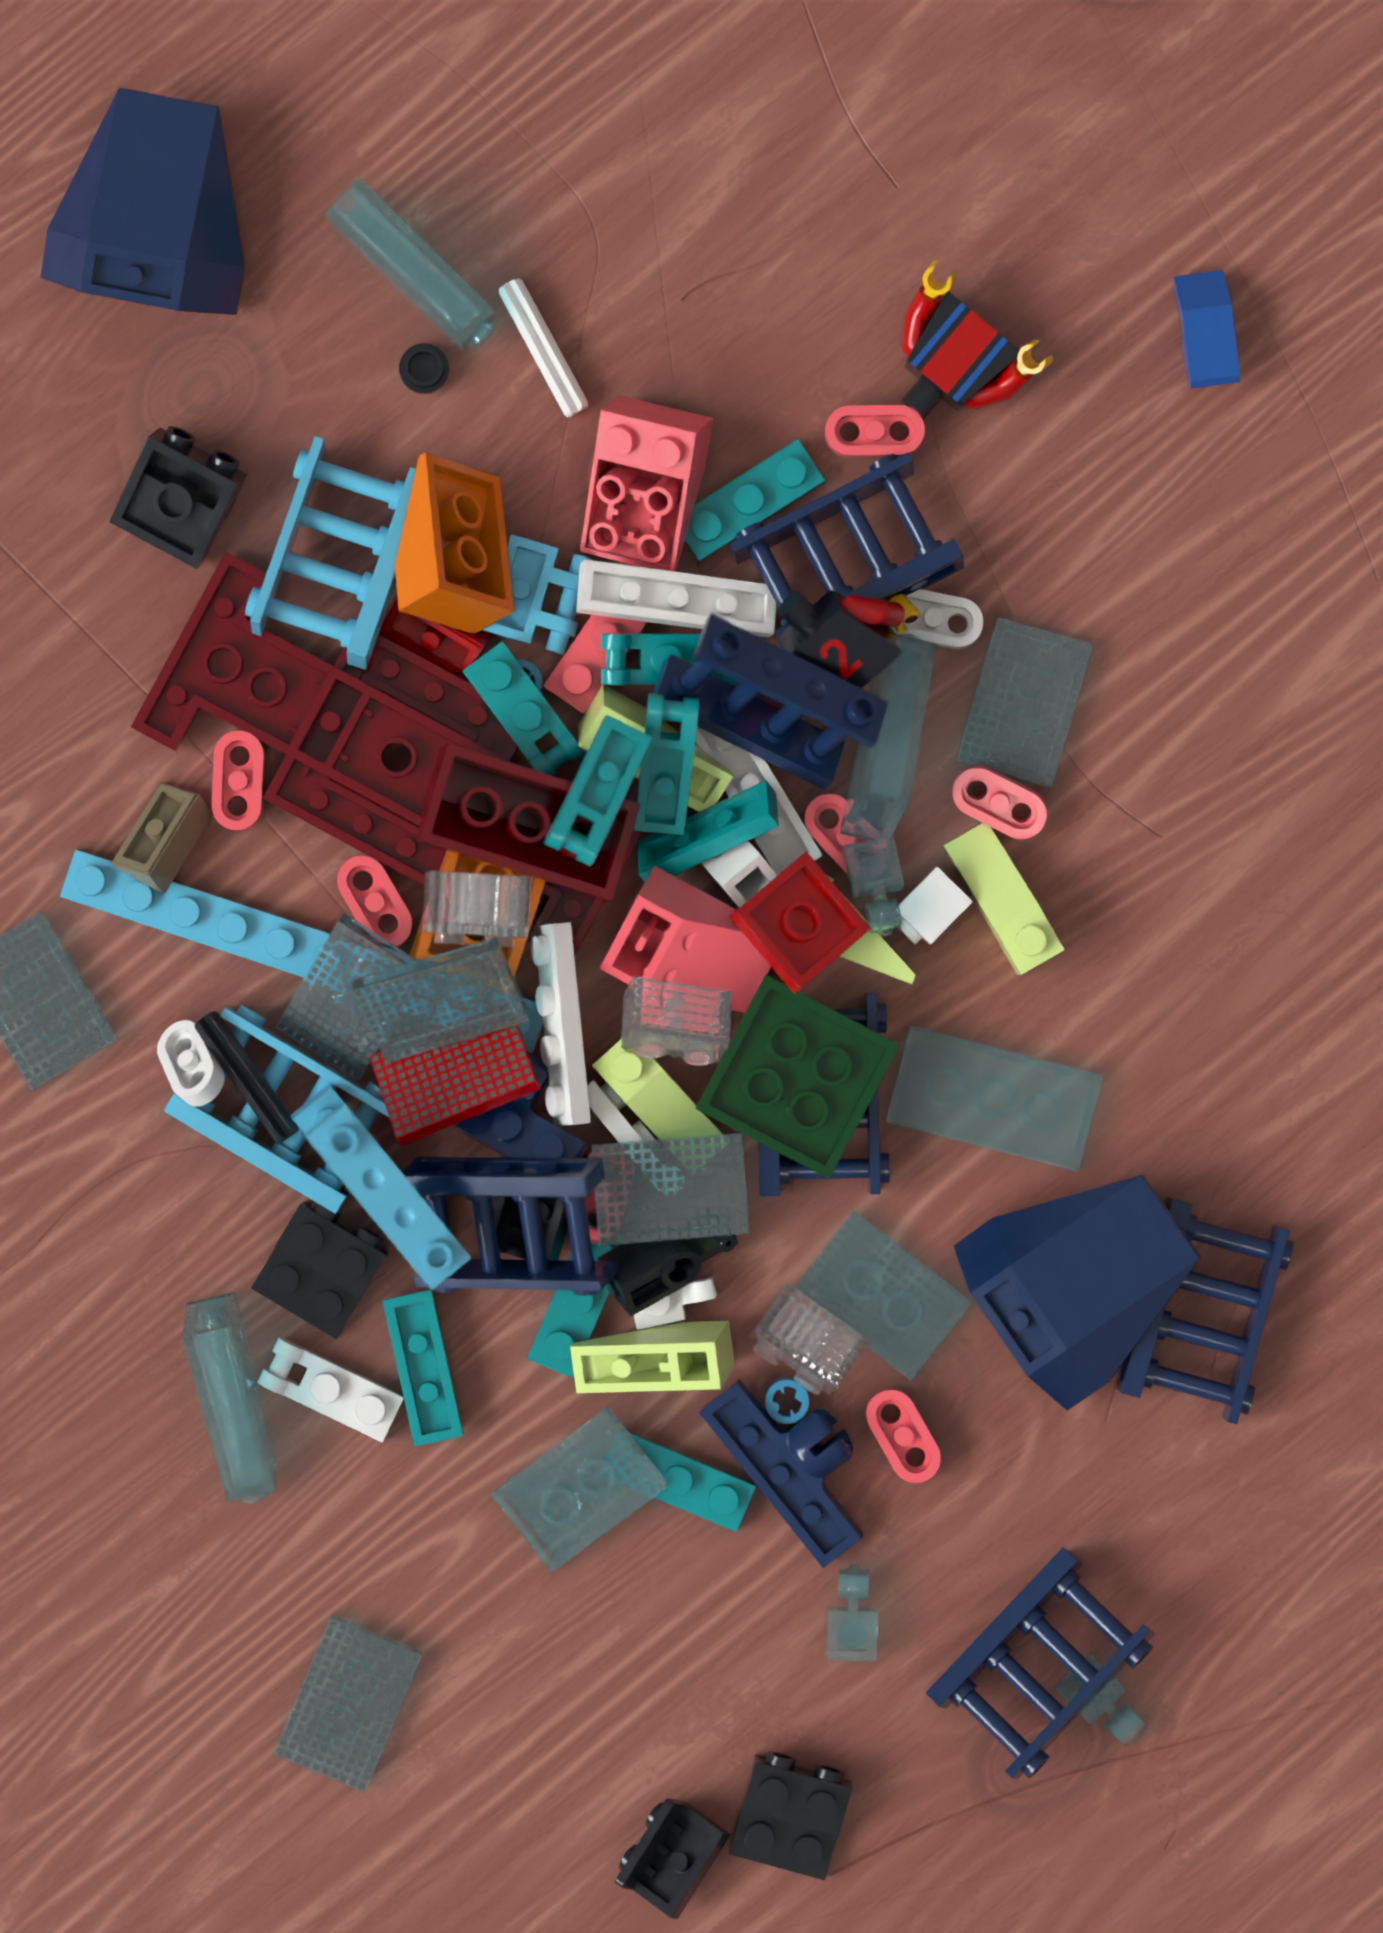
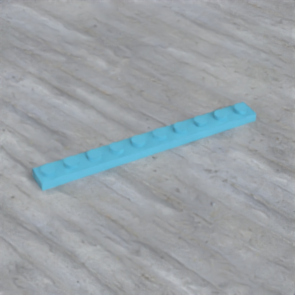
[60,849,543,1054]

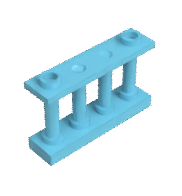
[245,436,416,670]
[164,1004,389,1214]
[290,1084,471,1290]

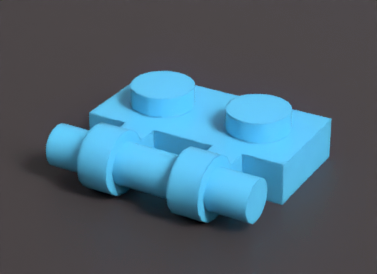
[483,534,592,655]

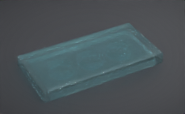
[885,1025,1103,1172]

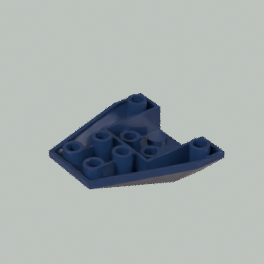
[40,87,245,315]
[953,1174,1201,1411]

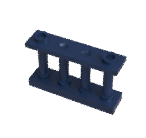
[730,453,964,650]
[652,613,889,789]
[758,993,890,1196]
[401,1157,619,1296]
[1116,1197,1294,1424]
[926,1547,1155,1779]

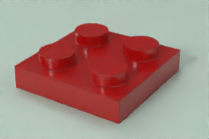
[729,851,871,994]

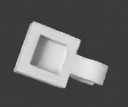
[634,1276,717,1330]

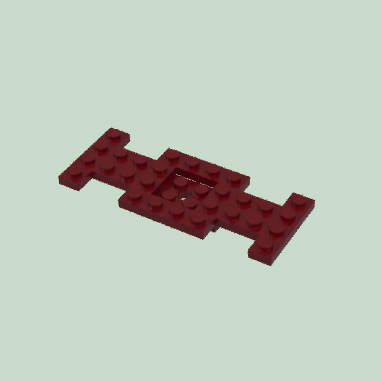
[131,551,643,958]

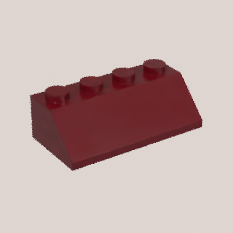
[418,743,641,901]

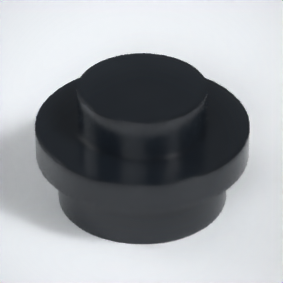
[399,343,449,394]

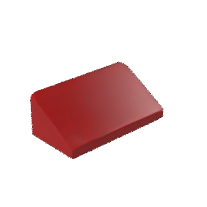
[379,596,493,681]

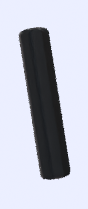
[195,1011,299,1143]

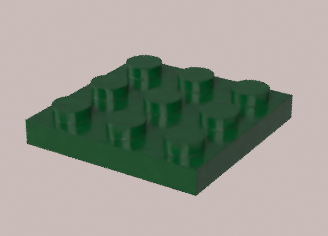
[695,975,900,1179]

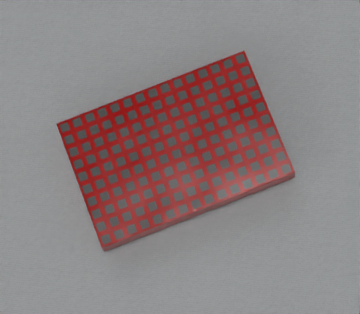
[369,1000,541,1146]

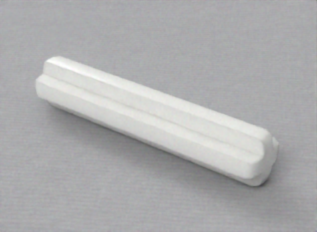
[499,278,588,417]

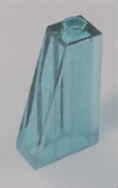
[324,177,496,353]
[840,634,937,845]
[182,1292,278,1503]

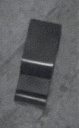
[598,1207,739,1317]

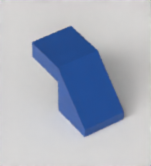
[1174,270,1240,389]

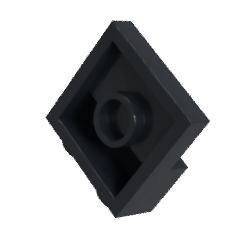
[109,426,248,569]
[251,1201,389,1339]
[729,1751,852,1880]

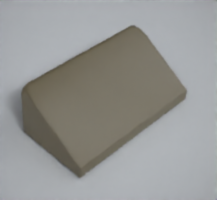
[111,782,213,893]

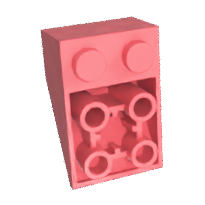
[580,395,713,572]
[599,866,771,1013]

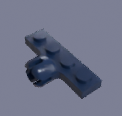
[451,1053,588,1158]
[699,1379,864,1568]

